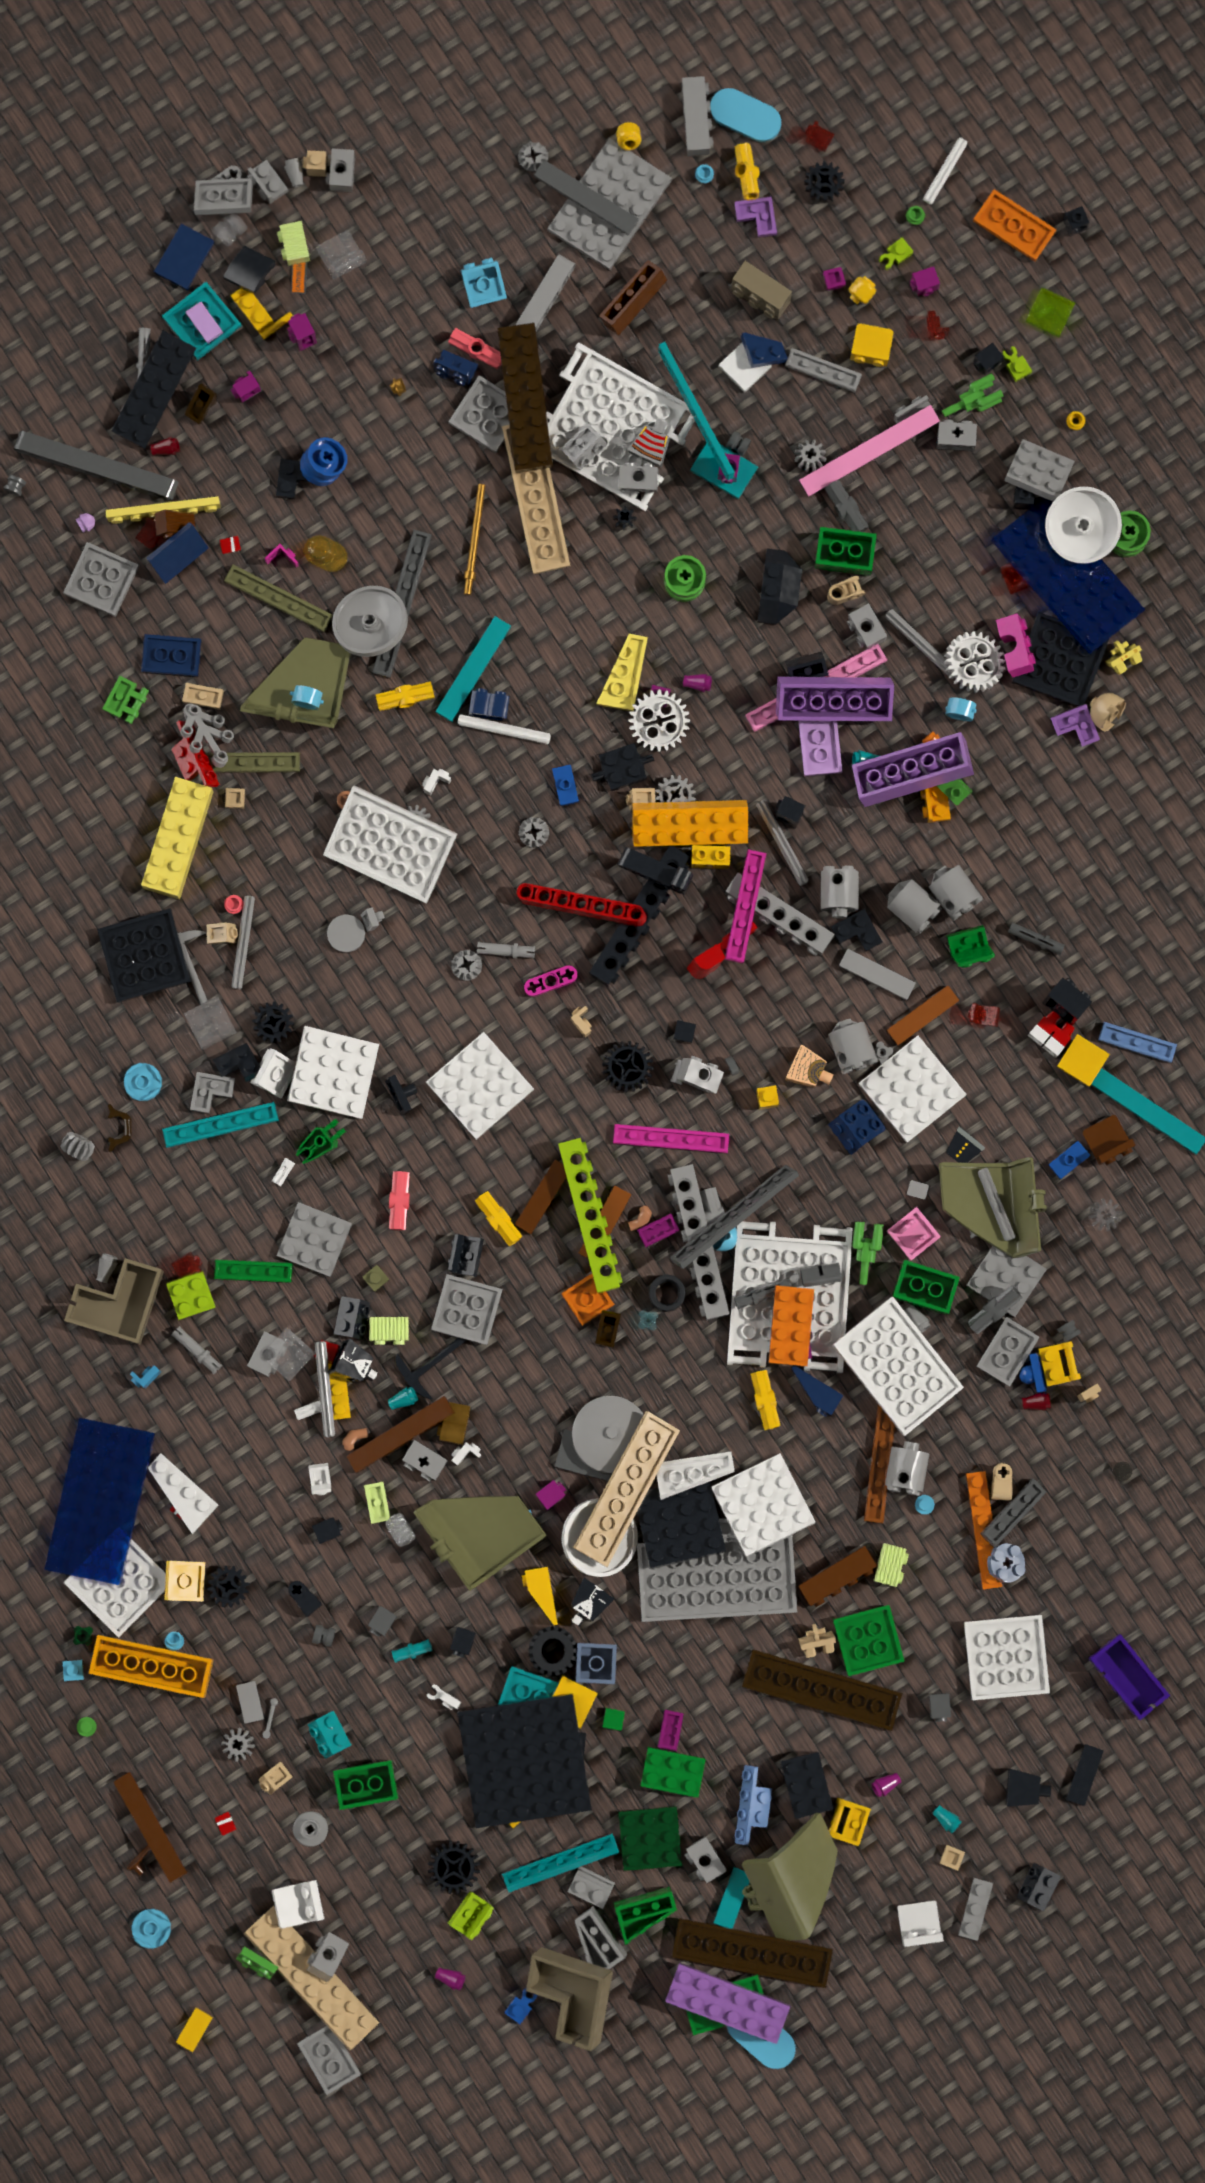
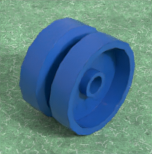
[300,437,347,486]

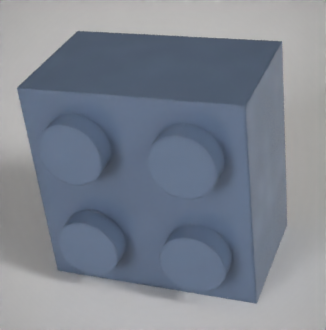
[576,1643,617,1684]

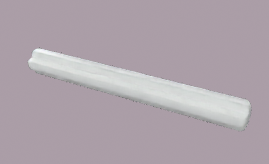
[458,714,551,744]

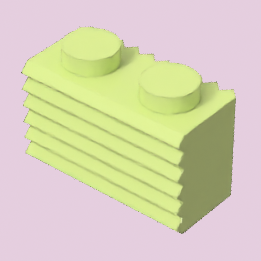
[277,221,310,266]
[369,1317,409,1345]
[873,1543,909,1587]

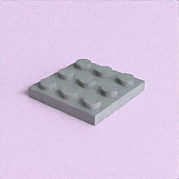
[448,376,509,453]
[1004,439,1075,502]
[63,542,139,617]
[277,1202,352,1277]
[966,1246,1047,1318]
[431,1274,502,1345]

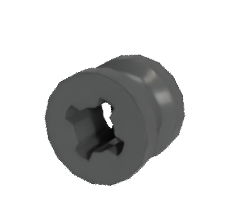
[3,475,26,497]
[1057,1320,1081,1342]

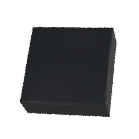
[673,1020,696,1043]

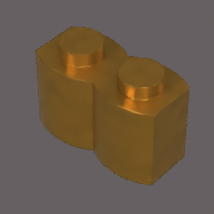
[437,1402,471,1445]

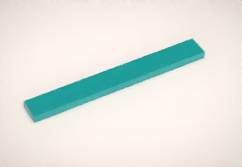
[658,342,735,480]
[1091,1068,1205,1155]

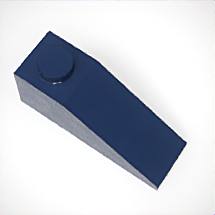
[791,1366,843,1417]

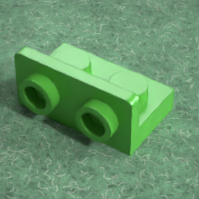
[937,779,973,805]

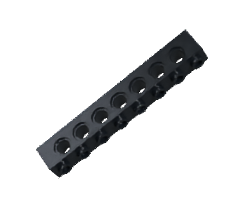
[589,845,691,987]

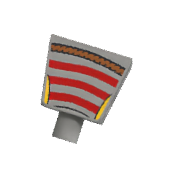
[628,419,670,468]

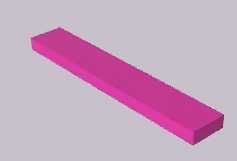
[725,849,767,964]
[613,1124,729,1154]

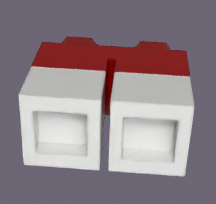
[1027,1011,1075,1058]

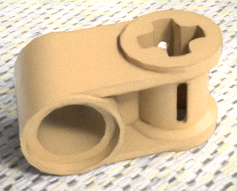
[827,576,865,605]
[991,1463,1012,1501]

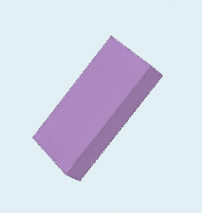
[186,302,223,344]

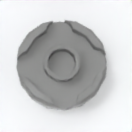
[327,914,365,953]

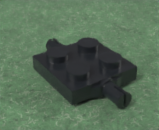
[591,743,655,792]

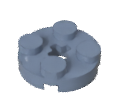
[987,1543,1025,1583]

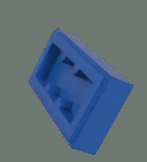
[552,765,579,806]
[1048,1141,1090,1180]

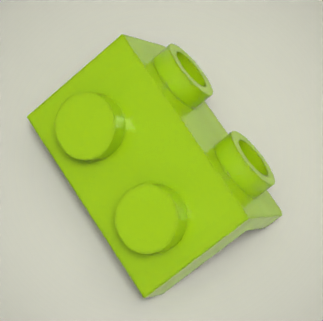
[448,1891,494,1940]

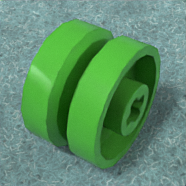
[1112,510,1151,557]
[664,555,706,602]

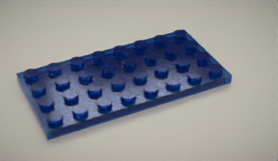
[991,498,1145,654]
[44,1418,155,1586]

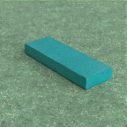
[714,1867,750,1929]

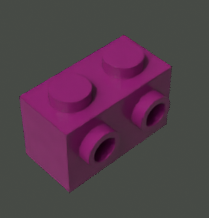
[287,313,317,351]

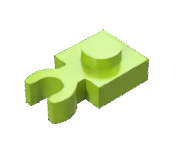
[879,237,914,270]
[1002,346,1032,382]

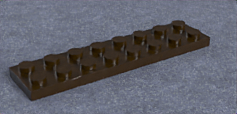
[497,323,553,473]
[742,1649,903,1731]
[671,1918,833,1988]

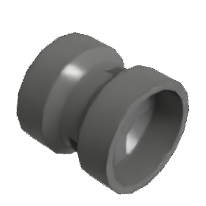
[726,431,751,457]
[312,1624,336,1648]

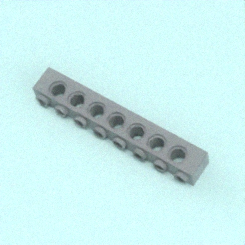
[667,1164,729,1321]

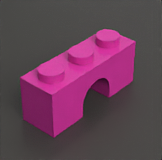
[996,613,1036,677]

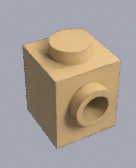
[303,151,327,177]

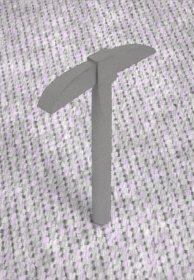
[178,930,208,1006]

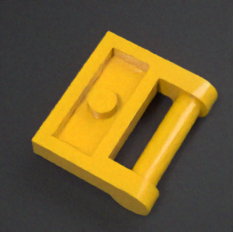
[1038,1341,1081,1387]
[828,1797,871,1846]

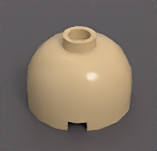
[1090,693,1126,732]

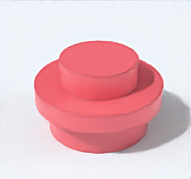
[224,895,243,914]

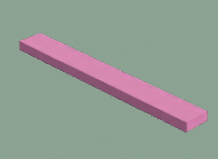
[799,405,940,497]
[745,644,887,732]

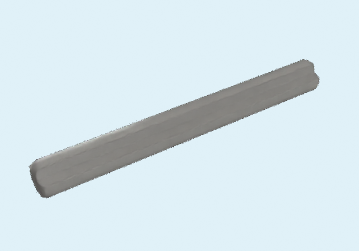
[885,609,955,679]
[756,800,808,886]
[231,896,255,989]
[315,1341,335,1437]

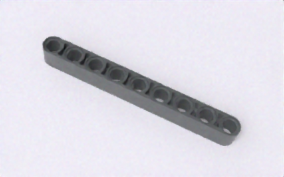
[14,431,178,501]

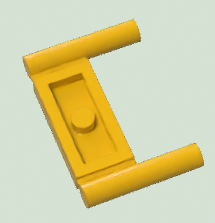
[230,288,293,340]

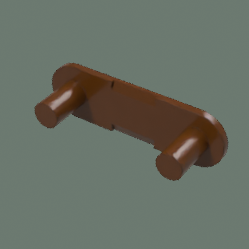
[127,1845,151,1875]

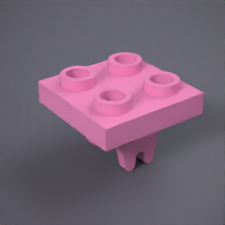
[886,1207,941,1261]

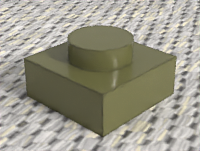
[363,1265,389,1292]

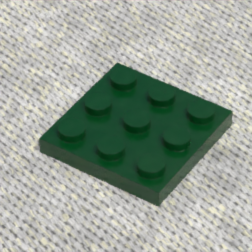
[618,1806,682,1871]

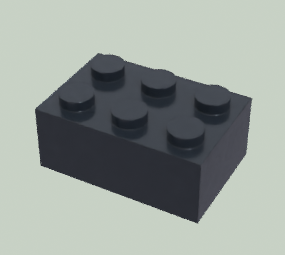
[1042,977,1092,1026]
[780,1751,833,1819]

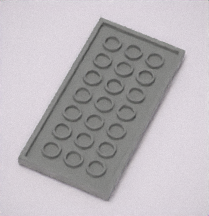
[637,1535,797,1622]

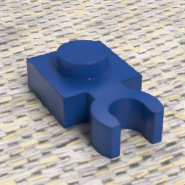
[504,1987,537,2024]

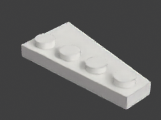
[656,1452,734,1500]
[148,1454,219,1534]

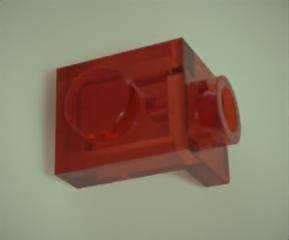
[1000,561,1028,595]
[968,1003,1000,1027]
[171,1251,203,1278]

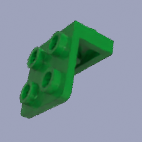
[946,925,995,968]

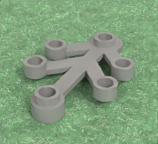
[180,703,234,768]

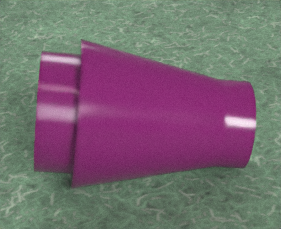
[683,674,712,692]
[871,1773,902,1798]
[435,1967,466,1991]

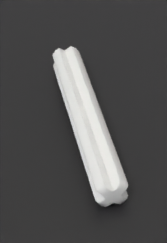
[924,138,967,204]

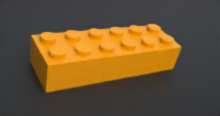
[632,800,748,846]
[89,1635,214,1698]

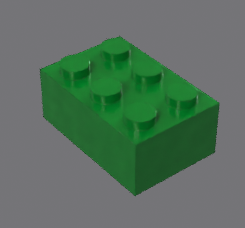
[814,527,877,576]
[892,1260,960,1315]
[640,1747,706,1798]
[333,1760,399,1810]

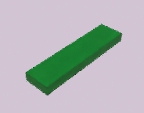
[214,1260,293,1283]

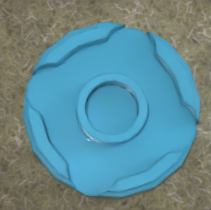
[124,1063,162,1101]
[132,1909,171,1949]

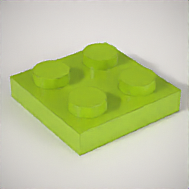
[166,1270,215,1320]

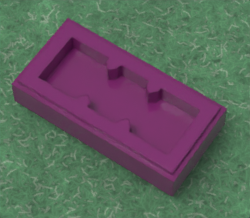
[637,1213,680,1248]
[657,1710,684,1752]

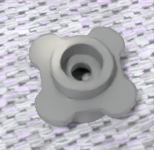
[874,1042,893,1064]

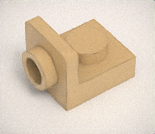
[626,788,655,811]
[207,923,238,944]
[571,1006,592,1038]
[258,1762,292,1795]

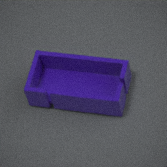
[1088,1634,1170,1720]

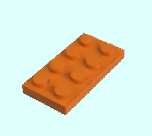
[973,189,1056,262]
[768,1285,814,1367]

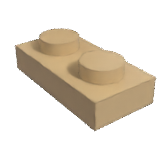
[182,683,224,709]
[1077,1384,1101,1403]

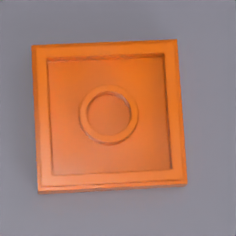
[561,1274,614,1326]

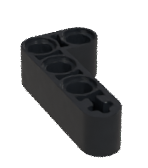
[617,847,694,895]

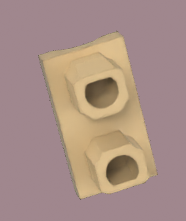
[798,1624,836,1658]

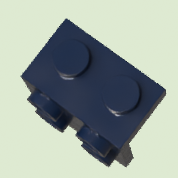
[828,1100,885,1155]

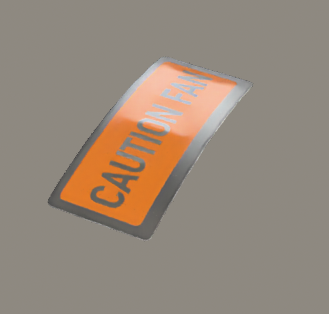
[291,262,307,294]

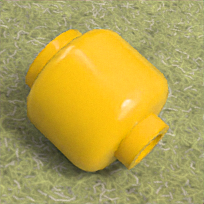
[616,122,641,150]
[848,276,876,304]

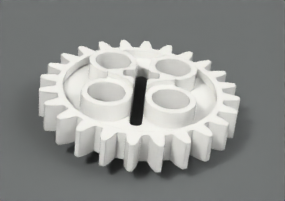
[944,631,1005,693]
[628,689,690,752]

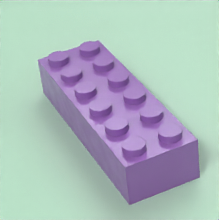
[776,677,894,721]
[852,732,974,807]
[665,1962,790,2044]

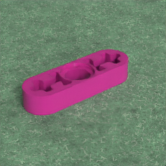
[524,966,577,997]

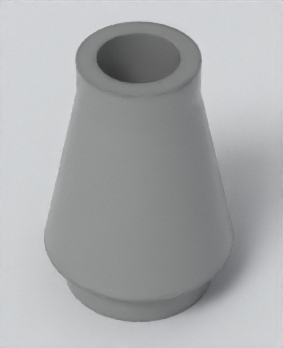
[284,158,304,187]
[96,1253,118,1283]
[904,1305,931,1333]

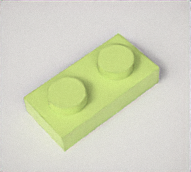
[364,1482,391,1524]

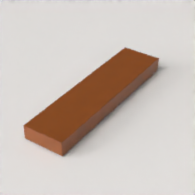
[886,986,960,1046]
[578,1185,632,1258]

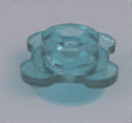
[638,1310,658,1331]

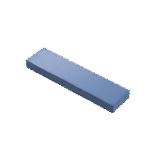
[1098,1022,1177,1063]

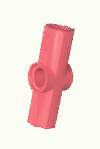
[448,328,502,370]
[389,1171,410,1231]

